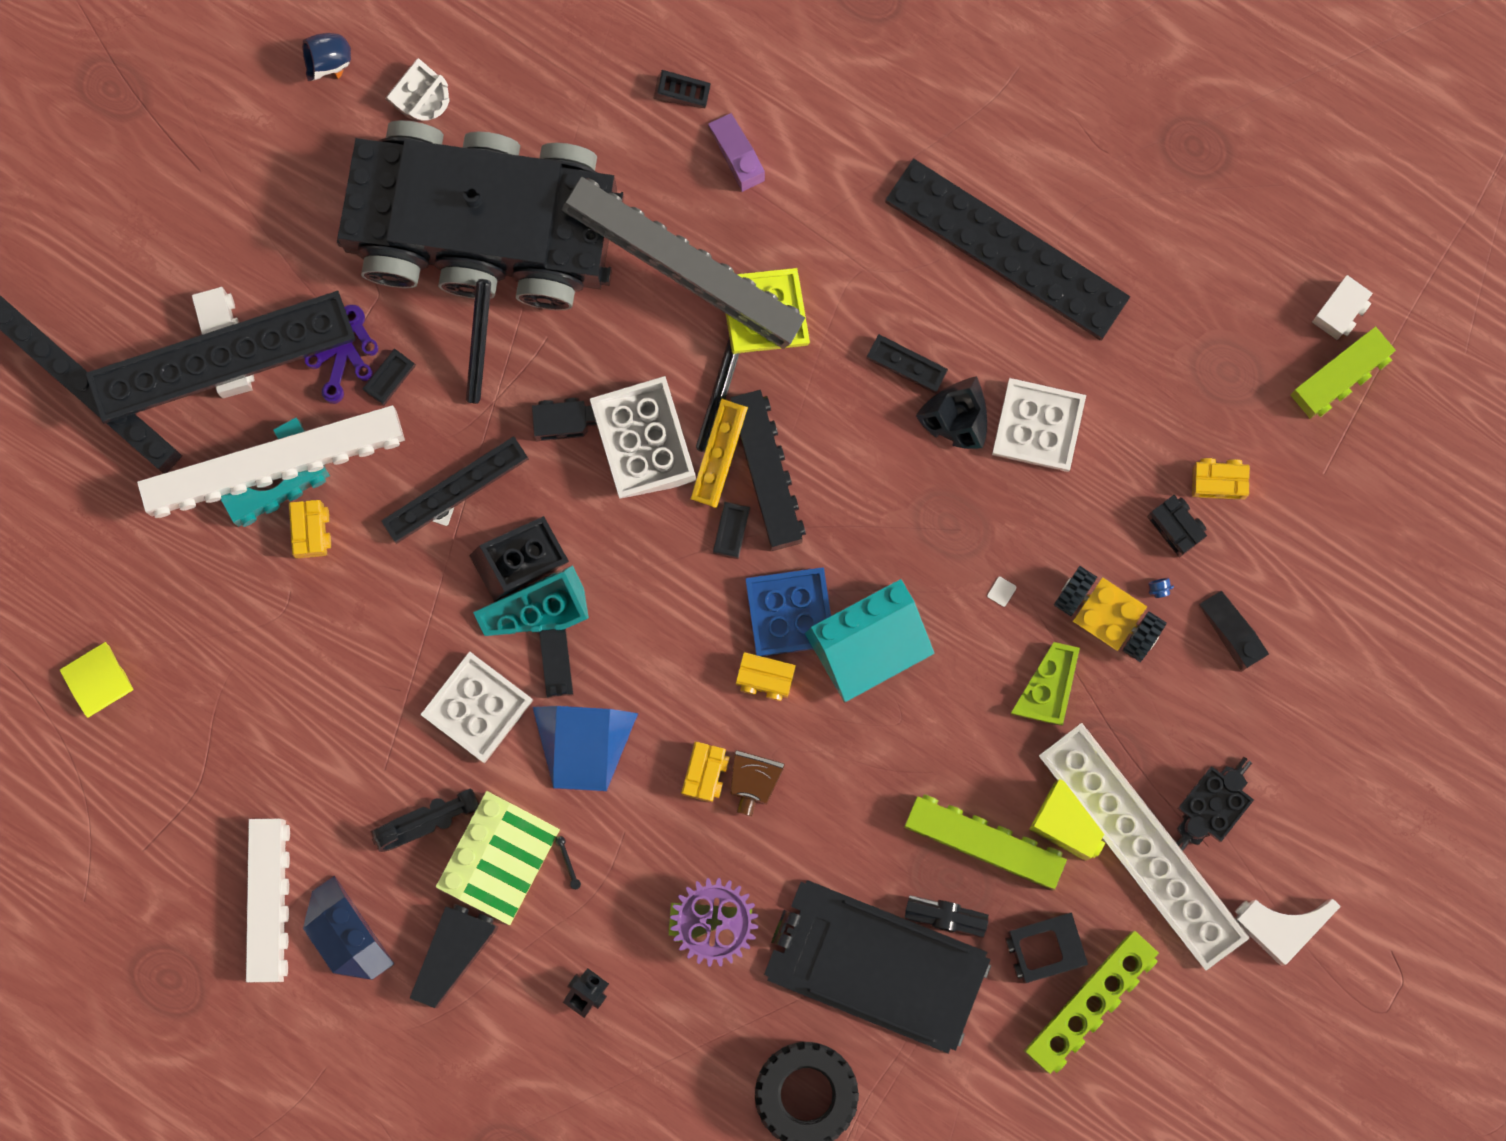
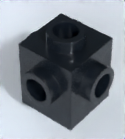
[563,968,609,1018]

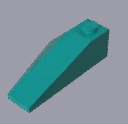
[473,565,589,636]

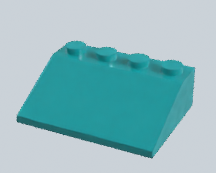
[805,579,935,703]

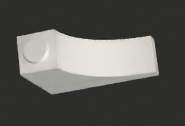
[1235,899,1341,965]

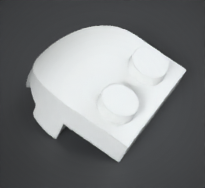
[385,58,449,121]

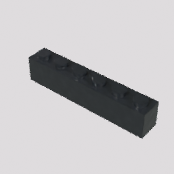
[730,389,806,551]

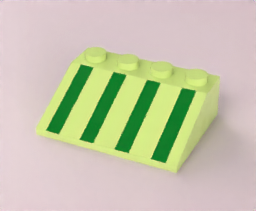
[436,791,560,925]

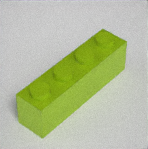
[1290,326,1396,419]

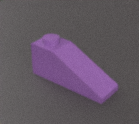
[708,113,765,192]

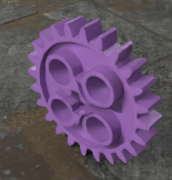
[670,878,758,967]

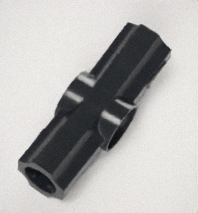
[904,895,989,937]

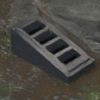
[653,70,711,108]

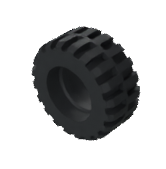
[755,1042,859,1141]

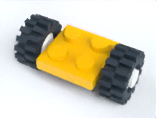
[1054,566,1167,662]

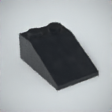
[469,516,569,601]

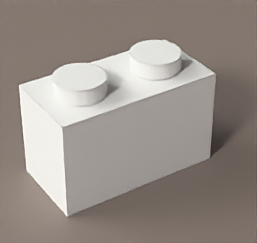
[1312,275,1373,340]

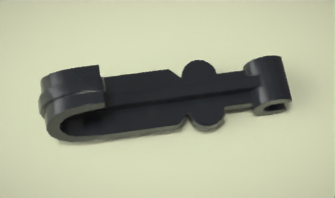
[370,788,479,852]

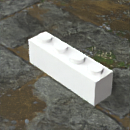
[192,287,255,398]

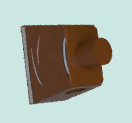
[731,750,785,817]

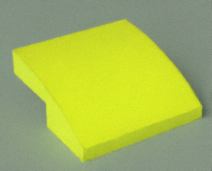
[60,642,134,717]

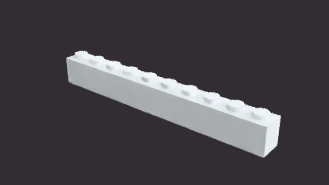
[137,405,405,518]

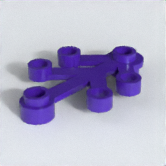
[305,305,379,404]

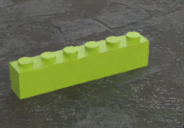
[904,794,1067,890]

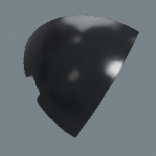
[916,376,987,449]

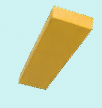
[691,399,748,507]

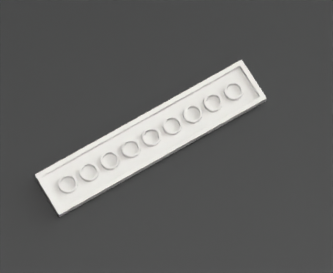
[1039,723,1249,970]

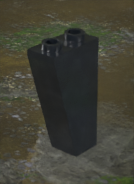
[410,904,498,1008]

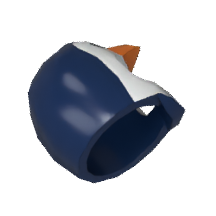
[302,33,351,81]

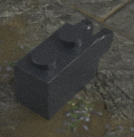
[532,398,597,441]

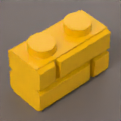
[1192,458,1250,500]
[289,500,331,559]
[736,652,796,701]
[681,742,730,803]

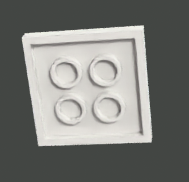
[992,378,1086,472]
[421,652,533,763]

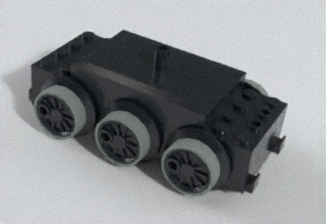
[337,120,624,310]

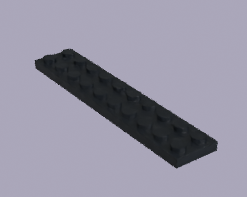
[885,158,1131,341]
[86,291,356,424]

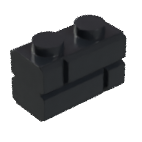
[1147,494,1207,558]

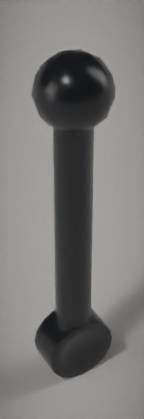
[555,836,581,890]

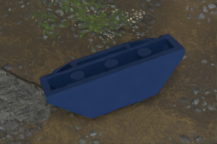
[303,876,394,980]

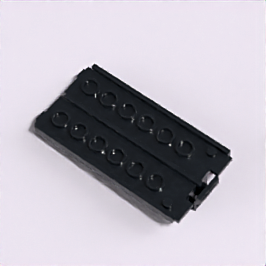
[764,880,991,1054]

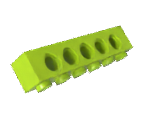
[1024,931,1159,1074]

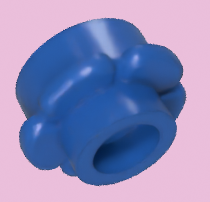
[1148,578,1174,598]

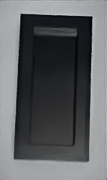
[362,348,416,406]
[713,502,750,559]

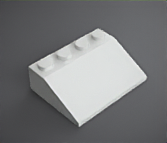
[590,376,696,499]

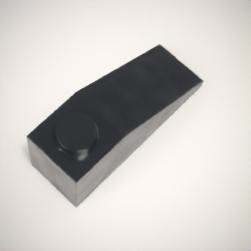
[1199,591,1269,672]

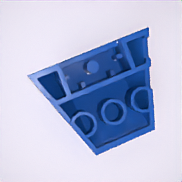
[533,706,638,792]

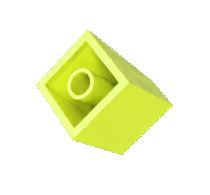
[1029,779,1105,861]

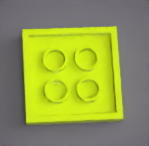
[726,268,810,354]

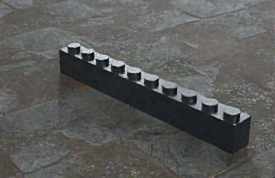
[0,295,182,474]

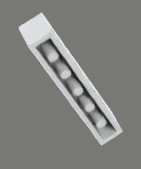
[246,819,290,982]

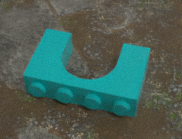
[221,417,330,527]

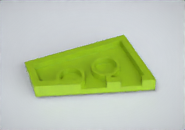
[1010,642,1080,726]

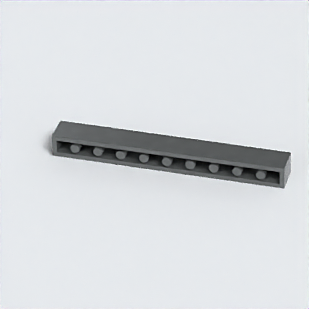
[561,177,805,349]

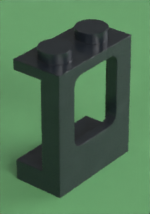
[1005,912,1088,984]

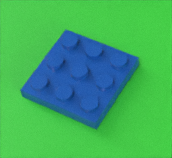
[745,567,831,657]

